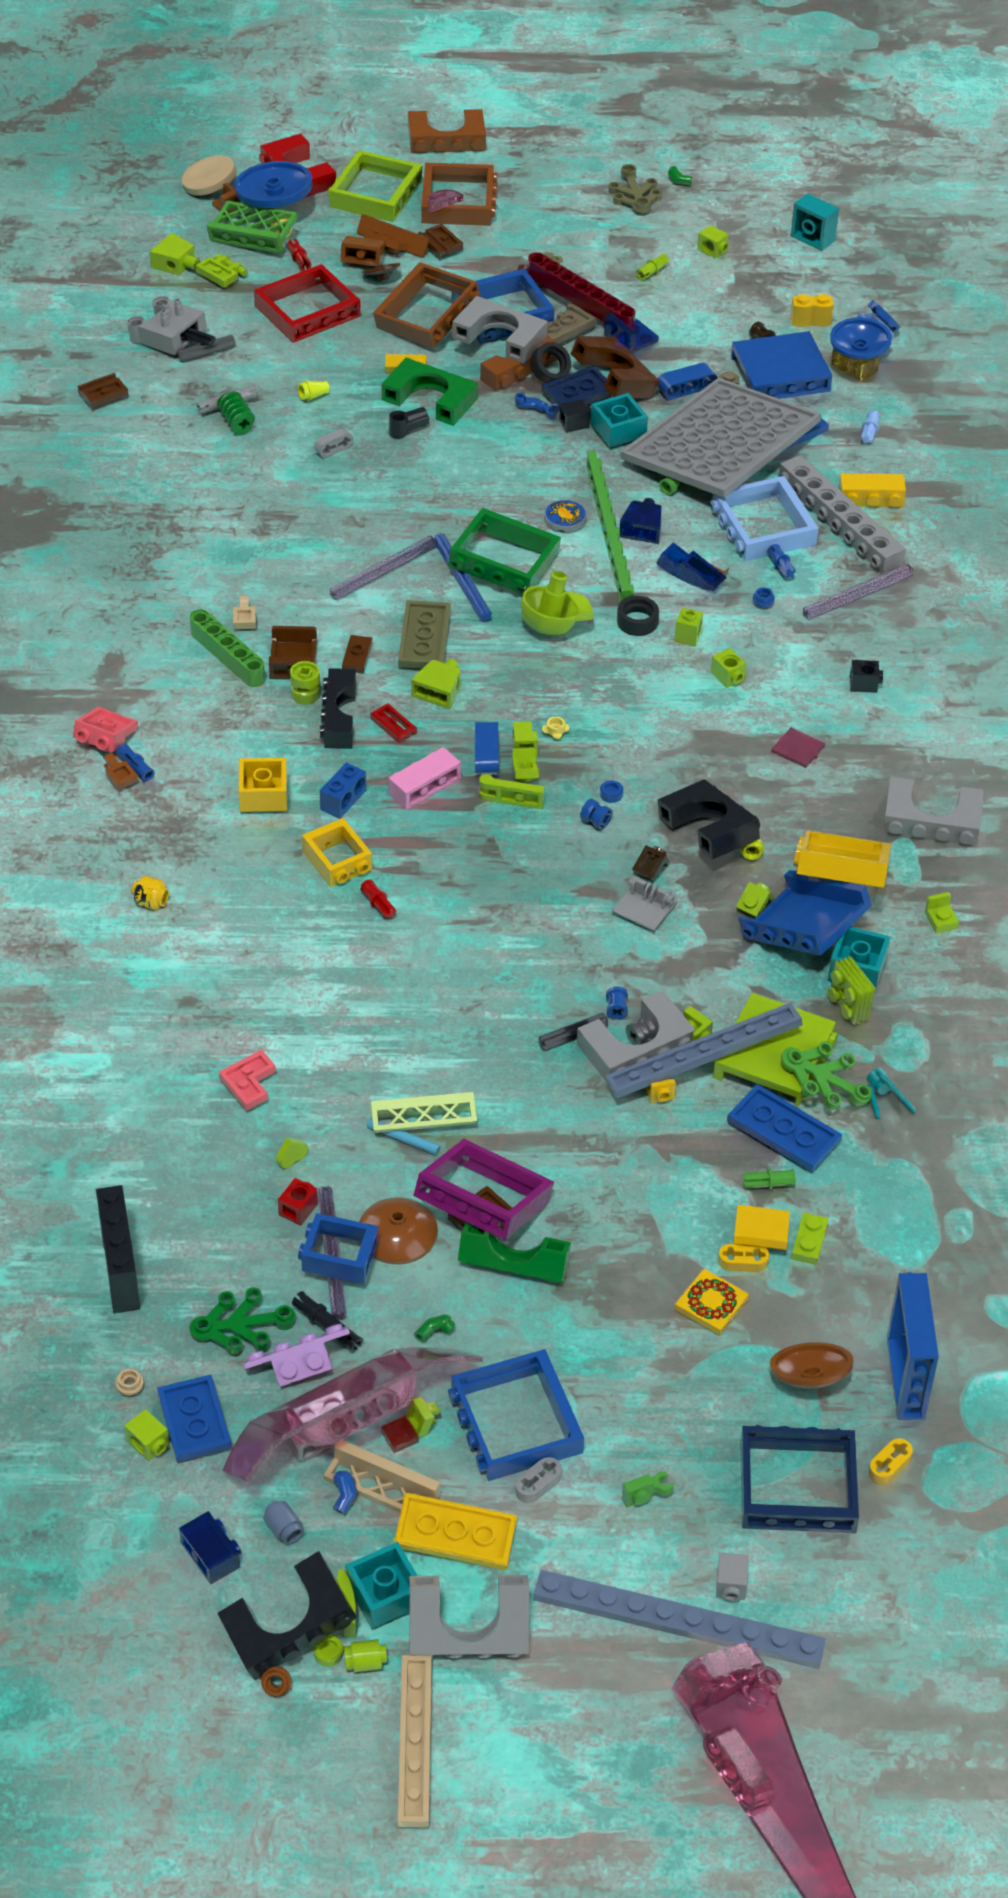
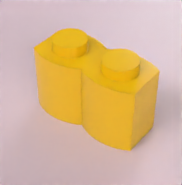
[790,294,834,327]

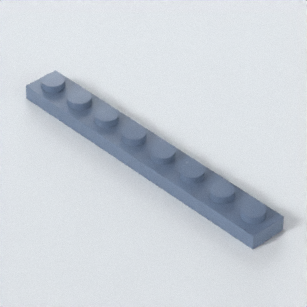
[605,1002,803,1099]

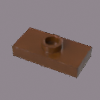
[342,635,373,673]

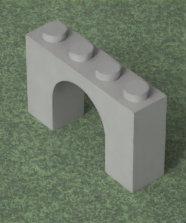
[452,296,548,364]
[882,776,984,846]
[577,990,695,1082]
[409,1575,529,1658]

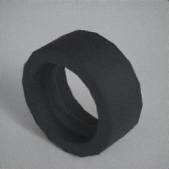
[530,342,571,383]
[617,596,659,636]

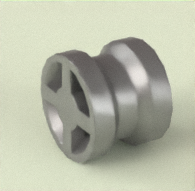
[626,1017,657,1045]

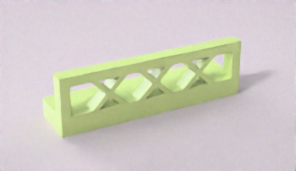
[370,1092,477,1133]

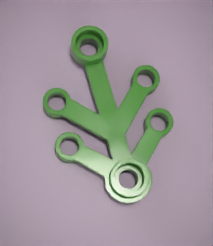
[781,1041,871,1110]

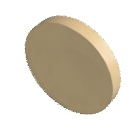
[182,155,237,195]

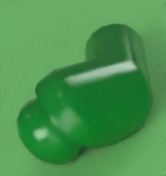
[668,166,692,186]
[414,1314,455,1342]

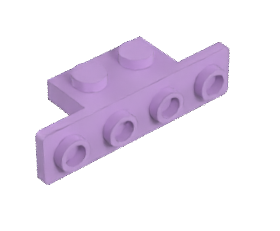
[243,1324,350,1387]

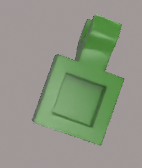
[622,1471,674,1508]

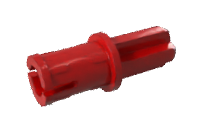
[360,879,396,919]

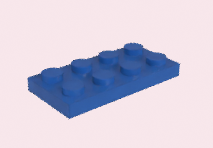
[727,1084,842,1172]

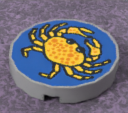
[544,499,587,533]

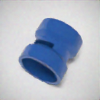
[580,798,613,830]

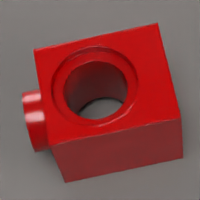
[278,1178,318,1226]

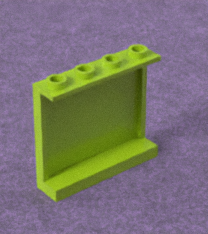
[713,993,838,1108]

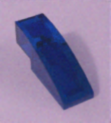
[656,542,727,591]

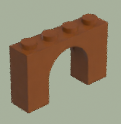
[408,109,486,153]

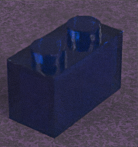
[179,1511,242,1585]

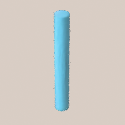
[367,1118,441,1155]

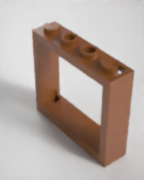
[421,162,497,226]
[373,262,481,348]

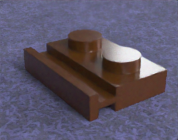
[418,223,463,258]
[77,373,129,408]

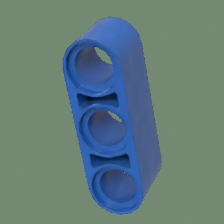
[657,362,718,400]
[475,722,499,775]

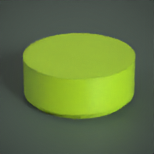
[313,1635,343,1667]

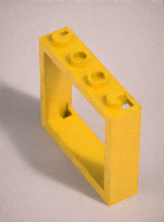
[793,830,891,888]

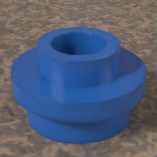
[753,587,775,607]

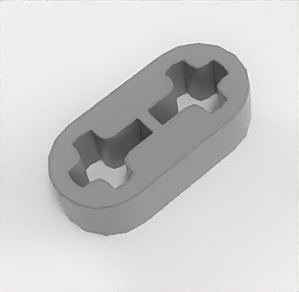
[314,428,353,458]
[515,1457,562,1503]

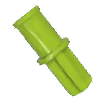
[636,254,669,281]

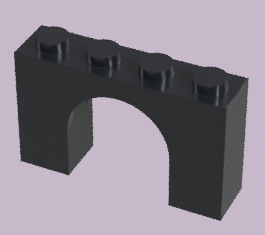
[658,779,760,860]
[96,1185,140,1314]
[217,1551,358,1681]

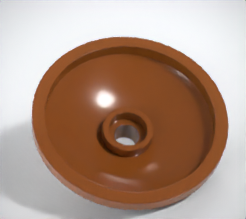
[359,1197,438,1265]
[770,1342,853,1390]

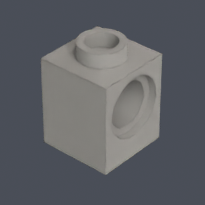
[716,1552,748,1601]

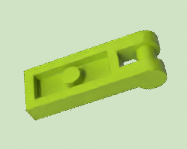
[479,774,544,809]

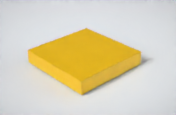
[733,1205,790,1250]

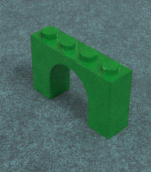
[382,357,478,426]

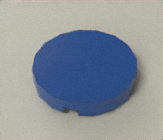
[867,299,901,333]

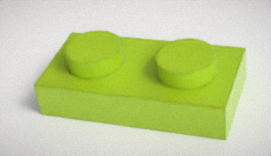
[791,1212,829,1265]

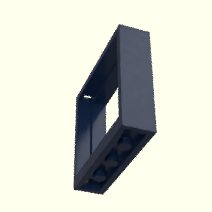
[740,1425,859,1533]

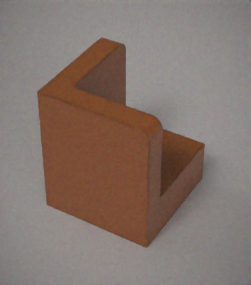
[212,182,241,214]

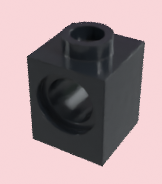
[849,660,883,693]

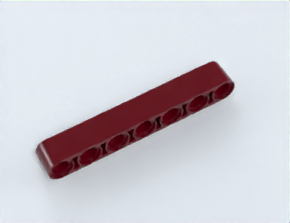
[527,252,636,334]

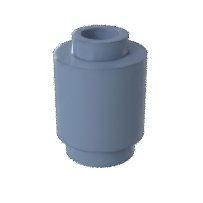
[263,1501,304,1545]

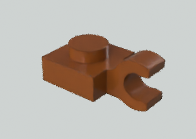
[103,753,138,790]

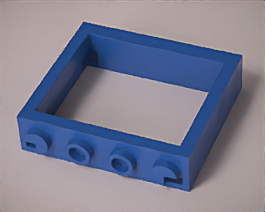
[452,268,554,344]
[886,1272,939,1420]
[448,1349,584,1481]

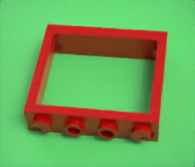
[254,264,361,343]

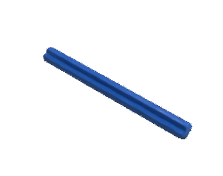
[434,533,492,622]

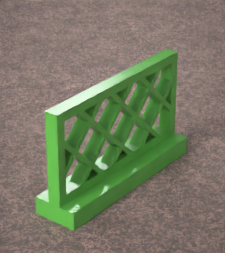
[206,201,298,253]

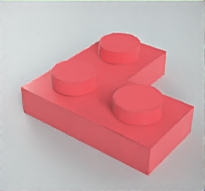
[219,1050,276,1111]

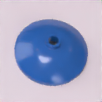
[830,317,892,360]

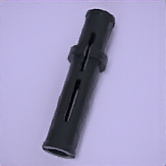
[292,1291,363,1352]

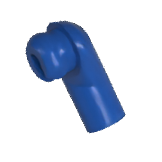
[333,1471,357,1515]

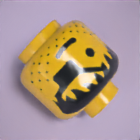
[131,875,169,910]

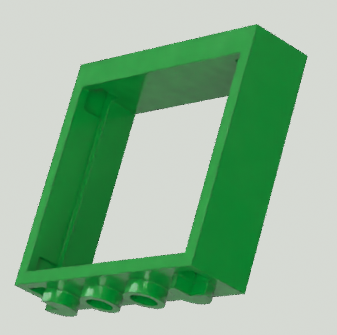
[448,508,561,595]

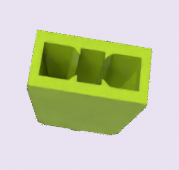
[150,233,200,275]
[411,659,461,710]

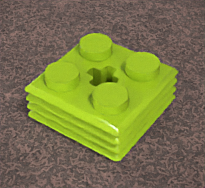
[828,956,876,1026]

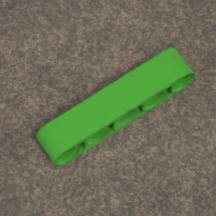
[190,609,265,687]

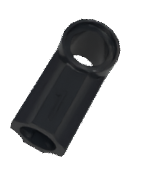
[388,407,430,439]

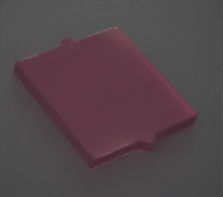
[771,727,825,768]

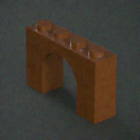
[570,336,660,398]

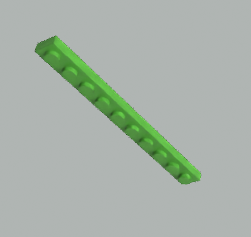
[586,450,634,602]

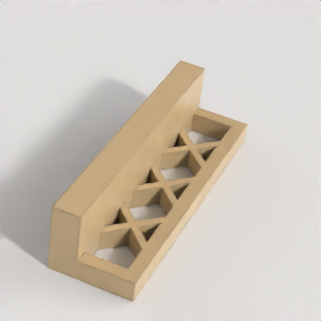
[323,1439,440,1513]

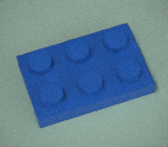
[157,1374,232,1462]

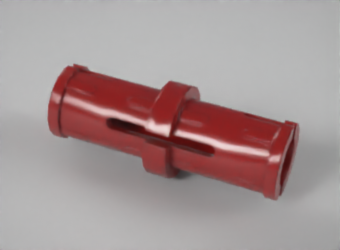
[287,238,312,271]

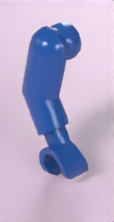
[515,392,559,419]

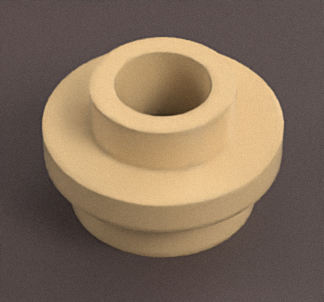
[116,1369,144,1396]

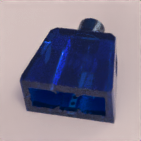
[619,498,662,544]

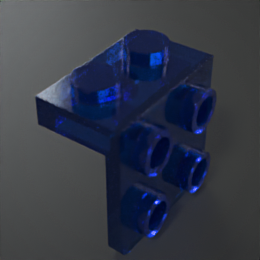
[604,312,659,354]

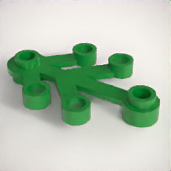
[189,1287,296,1355]

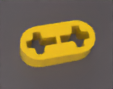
[718,1244,770,1272]
[869,1438,913,1485]

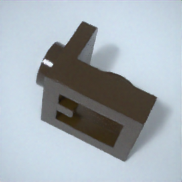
[632,845,670,882]

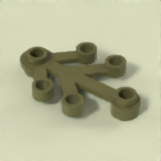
[608,164,662,214]

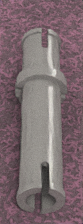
[196,384,259,415]

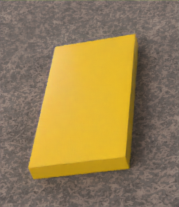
[394,1492,517,1570]

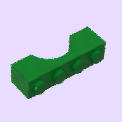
[458,1222,571,1283]

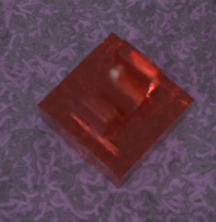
[381,1415,419,1453]

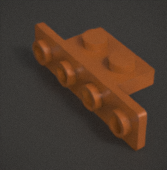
[357,214,430,257]

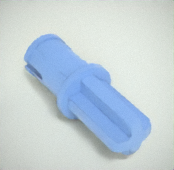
[861,410,880,444]

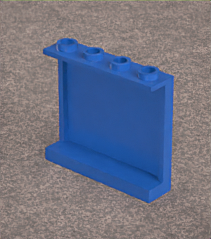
[731,331,832,399]
[738,870,872,956]

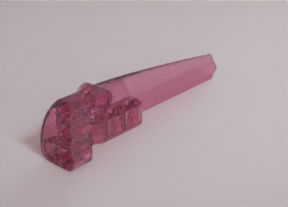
[672,1642,856,1898]

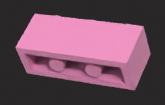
[388,747,461,810]

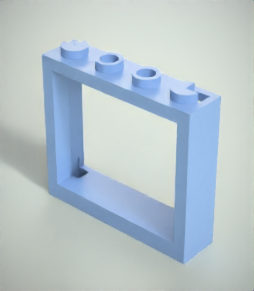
[711,476,819,561]

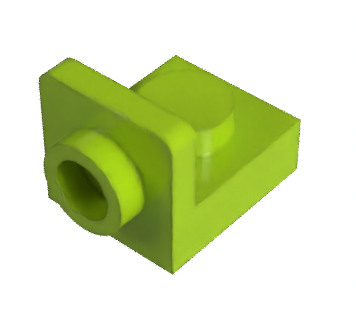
[925,892,959,933]
[683,1006,713,1041]

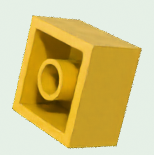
[239,758,287,812]

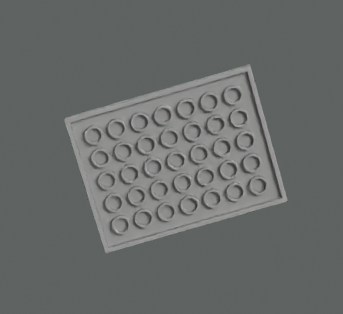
[621,378,821,498]

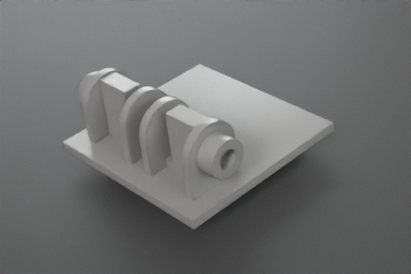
[612,877,678,931]

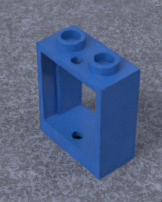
[298,1213,378,1284]

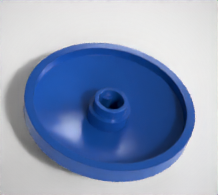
[235,161,313,208]

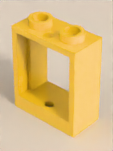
[302,818,372,888]

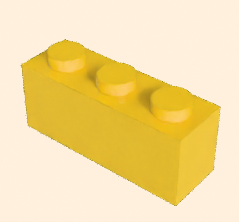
[838,473,906,507]

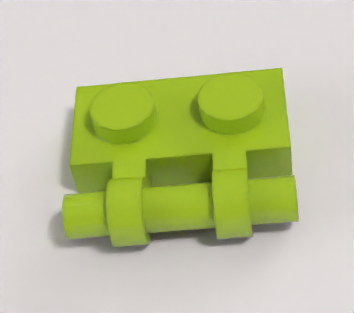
[196,254,248,288]

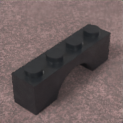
[320,668,356,749]

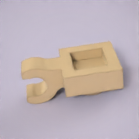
[233,595,256,629]

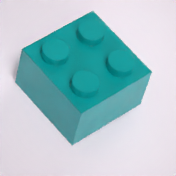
[790,193,839,251]
[591,393,648,447]
[828,927,891,991]
[345,1542,417,1629]

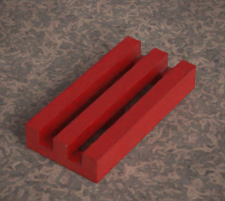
[370,703,417,744]

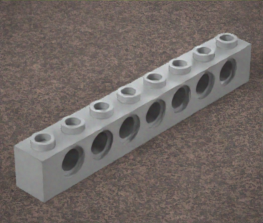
[778,455,906,574]

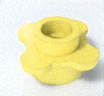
[542,717,569,739]

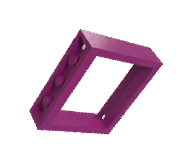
[413,1139,554,1240]

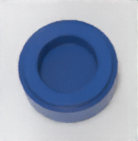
[600,780,623,803]

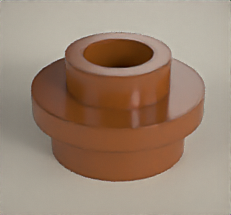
[261,1666,291,1697]

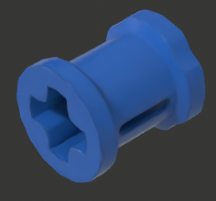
[606,986,628,1020]

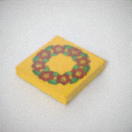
[674,1269,749,1336]

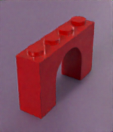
[259,133,336,198]

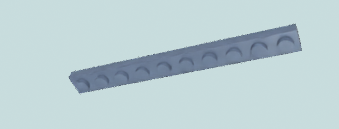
[533,1569,826,1669]

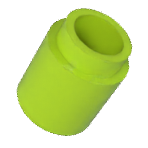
[344,1639,387,1672]

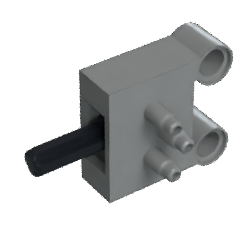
[127,296,216,355]

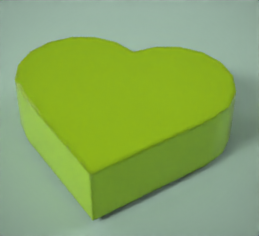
[276,1137,308,1169]

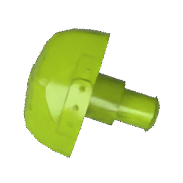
[520,571,594,635]

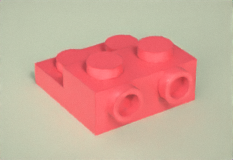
[73,707,138,752]

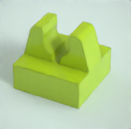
[405,1397,441,1438]

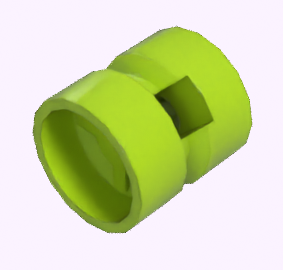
[290,661,320,705]

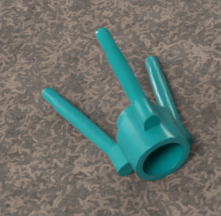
[866,1068,916,1119]

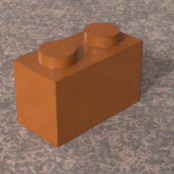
[341,236,385,267]

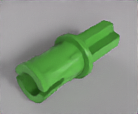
[742,1169,796,1190]

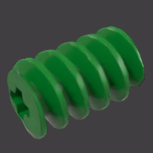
[217,391,255,435]

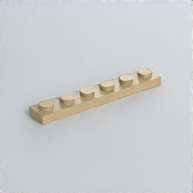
[398,1655,432,1827]

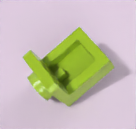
[512,747,539,782]
[735,881,774,918]

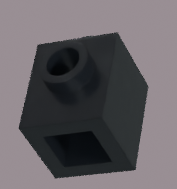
[559,399,591,433]

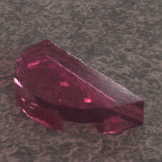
[428,189,463,212]

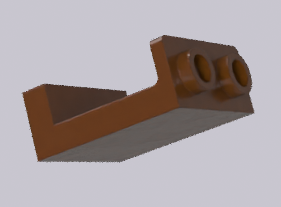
[269,626,317,680]

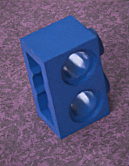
[320,762,366,819]

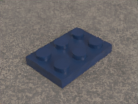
[541,366,612,409]

